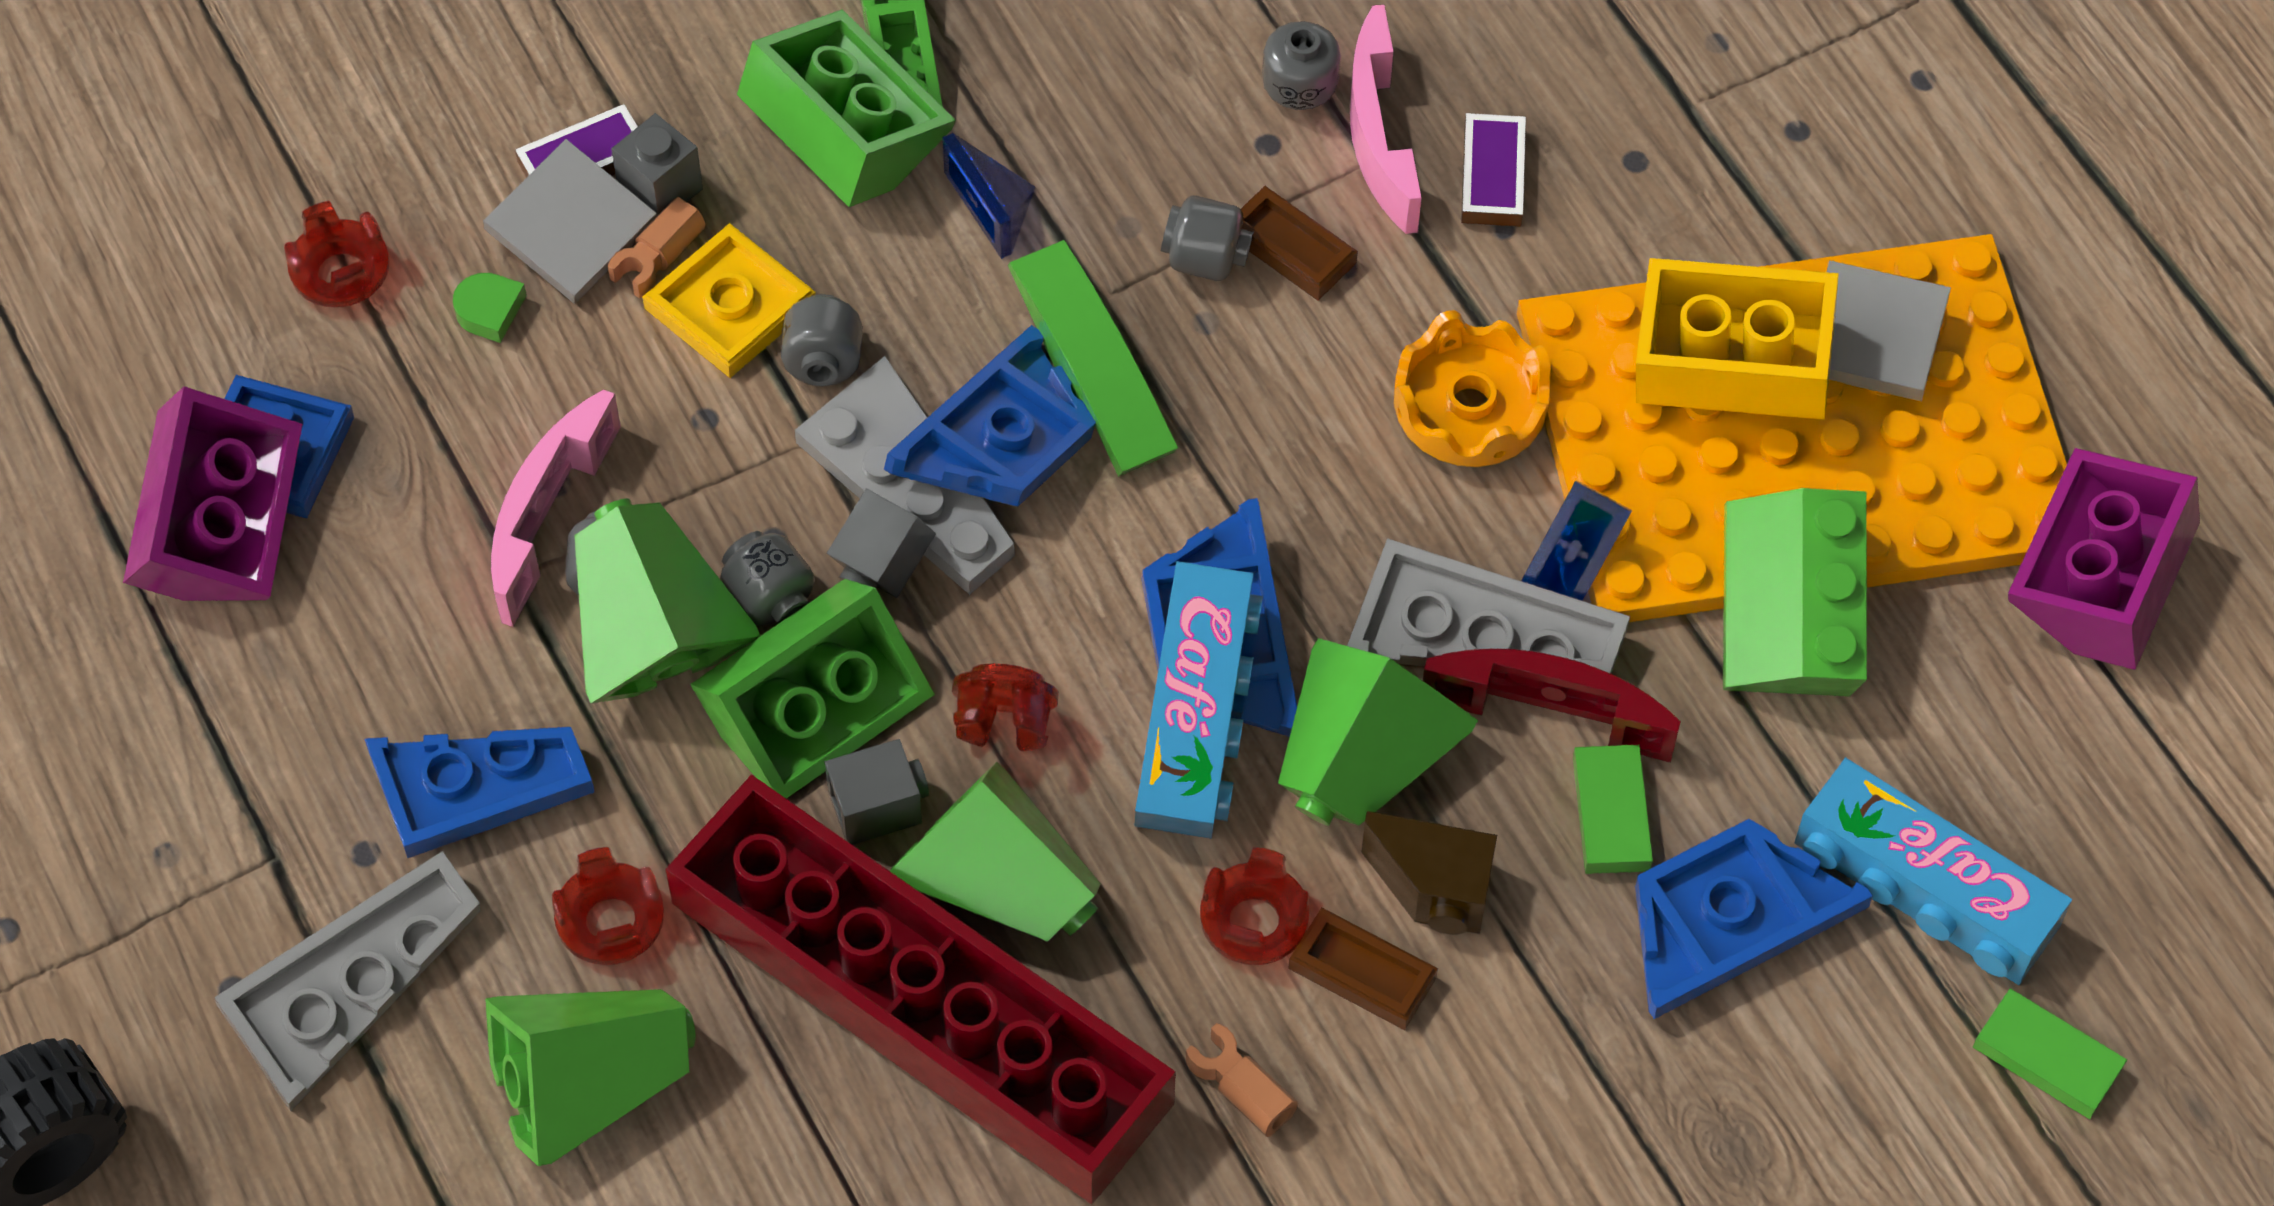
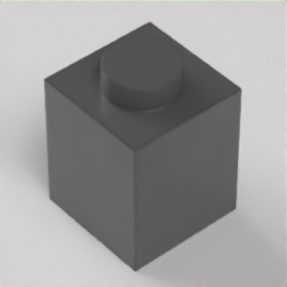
[611,113,703,216]
[827,488,936,598]
[824,739,929,845]

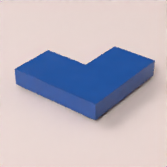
[224,375,354,519]

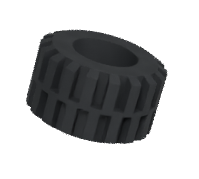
[0,1038,127,1206]

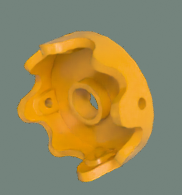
[1394,310,1551,467]

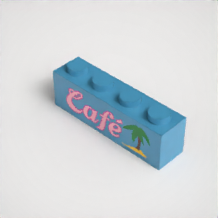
[1134,561,1263,839]
[1794,757,2072,985]

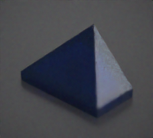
[942,133,1035,259]
[1521,480,1632,601]

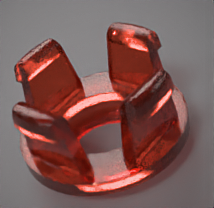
[284,201,390,307]
[952,663,1059,751]
[552,847,664,965]
[1200,847,1309,965]

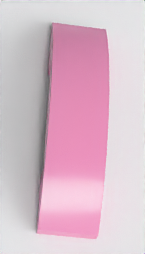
[1350,5,1422,234]
[491,390,621,627]

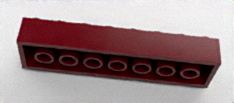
[665,774,1176,1205]

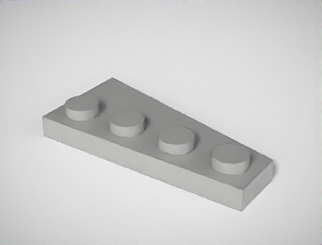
[795,356,1015,595]
[1347,538,1630,674]
[214,851,480,1112]

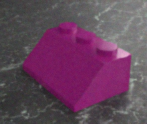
[123,386,303,601]
[2008,448,2200,670]

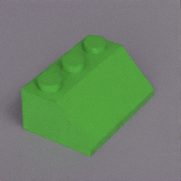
[737,9,956,207]
[1723,488,1867,697]
[690,579,935,798]

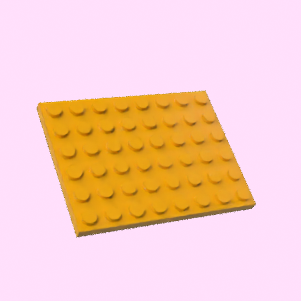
[1517,234,2067,622]

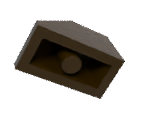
[1361,811,1498,935]

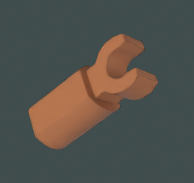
[608,197,706,299]
[1186,1023,1298,1137]

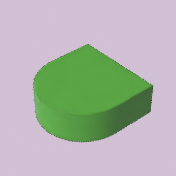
[453,273,527,343]

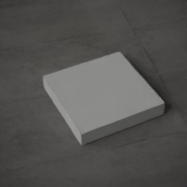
[483,139,657,304]
[1826,260,1951,401]

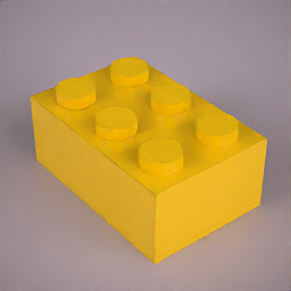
[1636,258,1839,420]

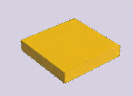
[642,223,816,378]

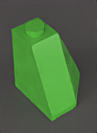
[574,498,760,703]
[1278,638,1478,826]
[890,762,1101,941]
[485,989,696,1166]

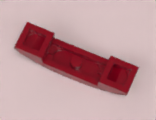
[1422,648,1681,763]

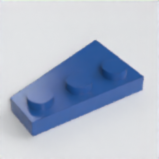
[364,727,595,858]

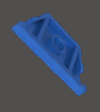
[884,325,1096,507]
[1141,498,1297,737]
[1635,819,1873,1019]

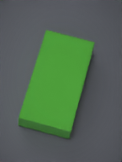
[1573,745,1653,874]
[1972,988,2128,1119]

